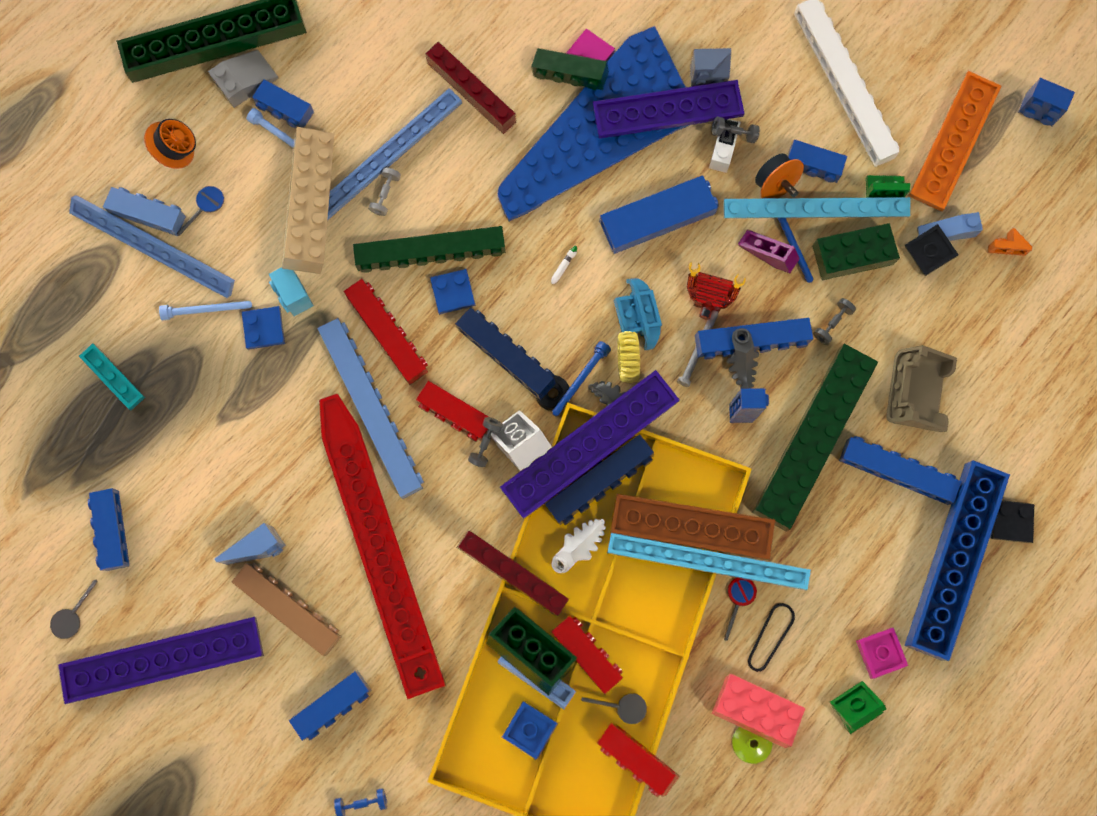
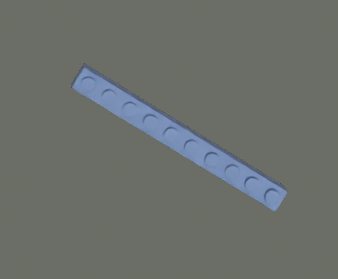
[317,318,424,499]

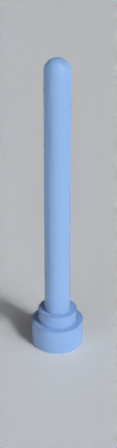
[246,108,294,148]
[159,301,252,321]

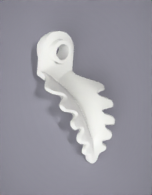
[552,519,606,573]

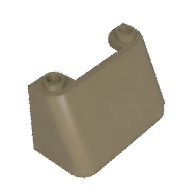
[886,345,957,432]

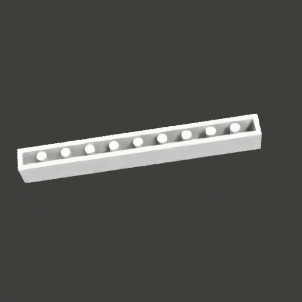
[794,0,900,167]

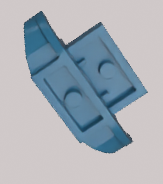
[613,278,662,350]

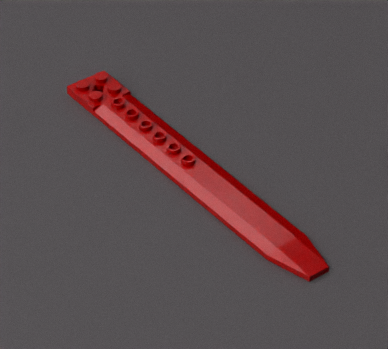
[319,393,446,700]

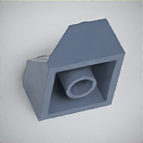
[690,48,731,86]

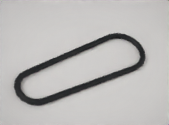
[748,603,795,672]

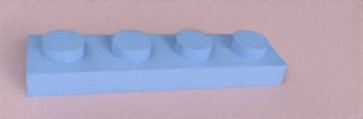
[498,657,576,709]

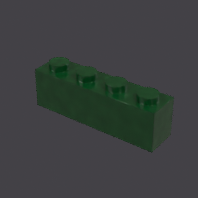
[531,48,609,90]

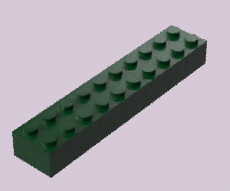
[117,0,307,83]
[752,344,878,531]

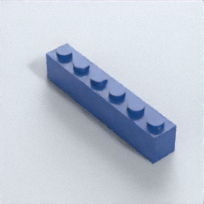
[694,318,813,359]
[839,436,961,505]

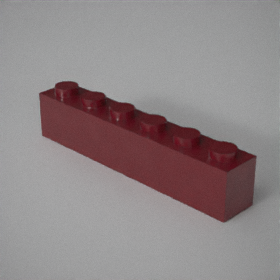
[425,42,516,135]
[456,530,569,616]

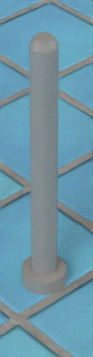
[677,310,718,387]

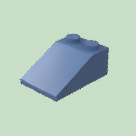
[215,523,286,565]

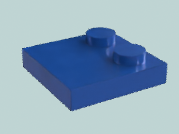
[430,269,476,315]
[242,306,285,350]
[502,702,558,759]

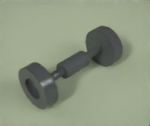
[712,116,760,144]
[813,298,856,345]
[468,417,503,467]

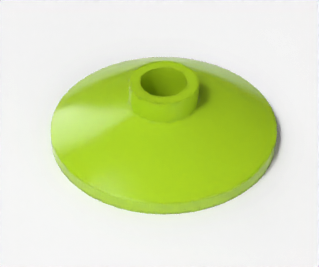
[732,727,773,764]

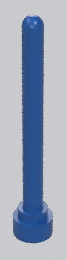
[777,218,813,283]
[552,341,611,416]

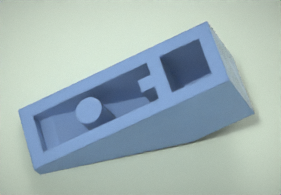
[917,212,983,241]

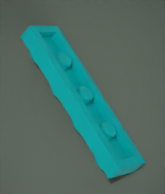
[79,343,145,410]

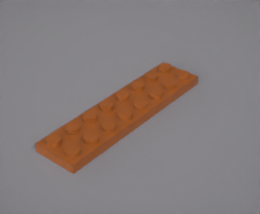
[611,494,775,560]

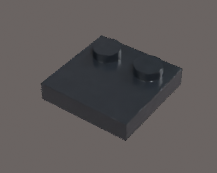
[905,224,959,277]
[991,501,1035,543]

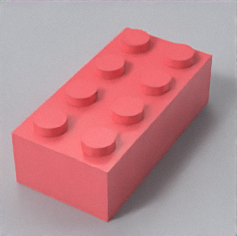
[711,674,806,748]

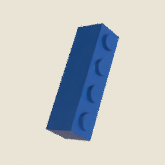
[729,388,769,423]
[88,488,130,571]
[289,671,371,741]

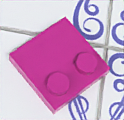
[566,28,615,61]
[856,627,908,679]

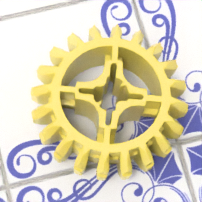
[617,331,640,383]

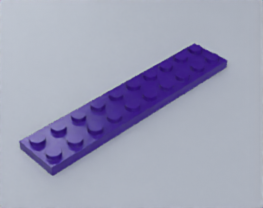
[500,370,680,519]
[58,617,264,704]

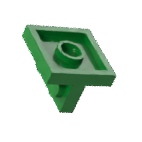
[866,175,911,198]
[830,681,887,734]

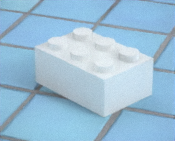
[490,410,552,471]

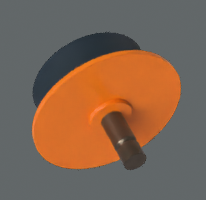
[144,119,196,169]
[755,154,804,199]

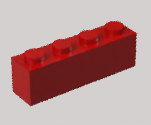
[416,381,489,442]
[551,616,623,694]
[597,723,680,797]

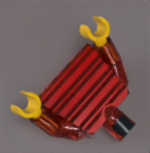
[687,262,746,320]

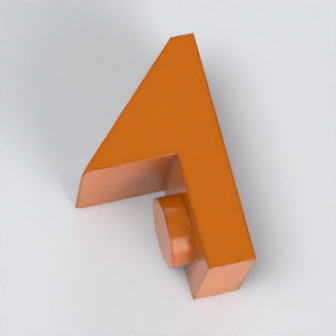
[988,228,1032,256]

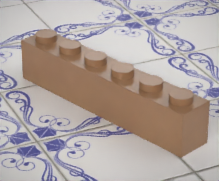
[231,563,341,656]

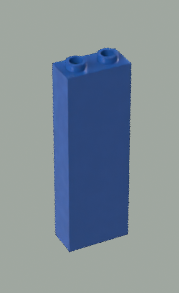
[599,175,719,254]

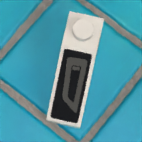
[709,119,740,173]

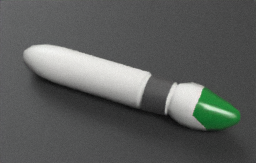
[551,246,577,284]

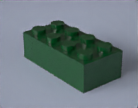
[812,223,900,281]
[486,607,577,696]

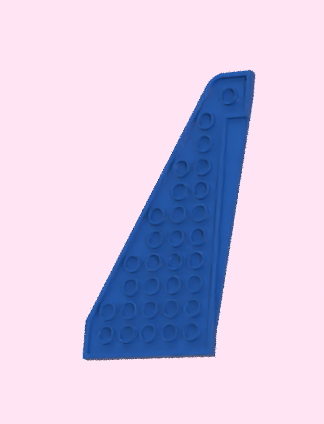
[498,26,690,221]

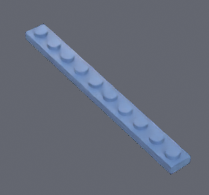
[327,88,462,221]
[69,195,235,298]

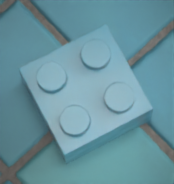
[269,267,314,316]

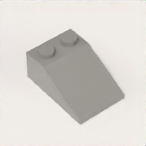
[208,50,279,108]

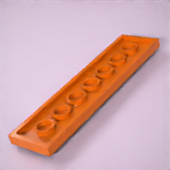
[908,71,1002,212]

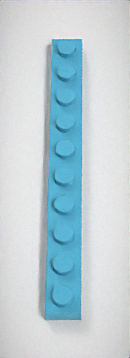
[724,197,910,219]
[608,533,811,590]

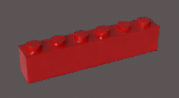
[343,279,428,385]

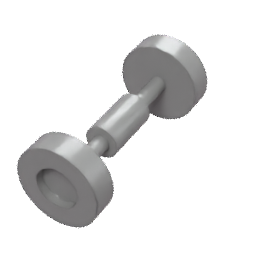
[368,167,401,216]

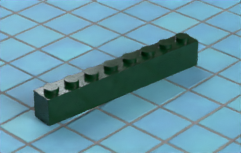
[353,226,506,273]

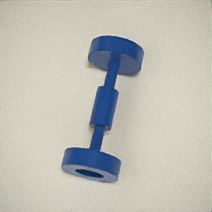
[334,788,387,816]

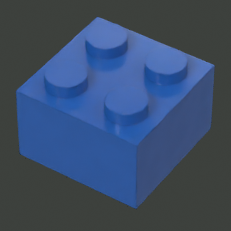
[1018,77,1075,126]

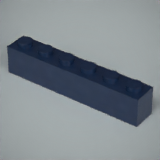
[455,307,556,400]
[545,434,654,525]

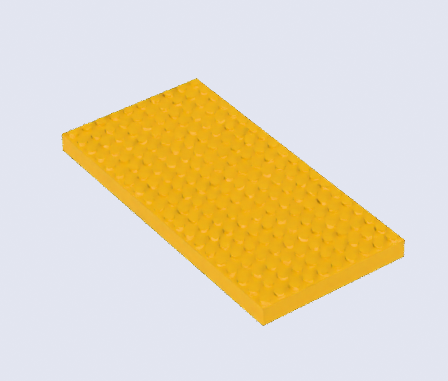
[427,402,752,816]

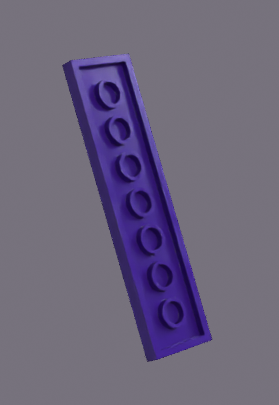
[593,80,745,139]

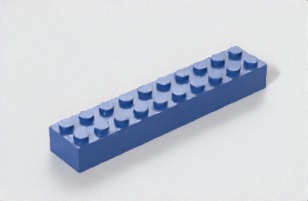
[904,460,1010,661]

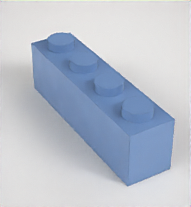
[103,187,186,236]

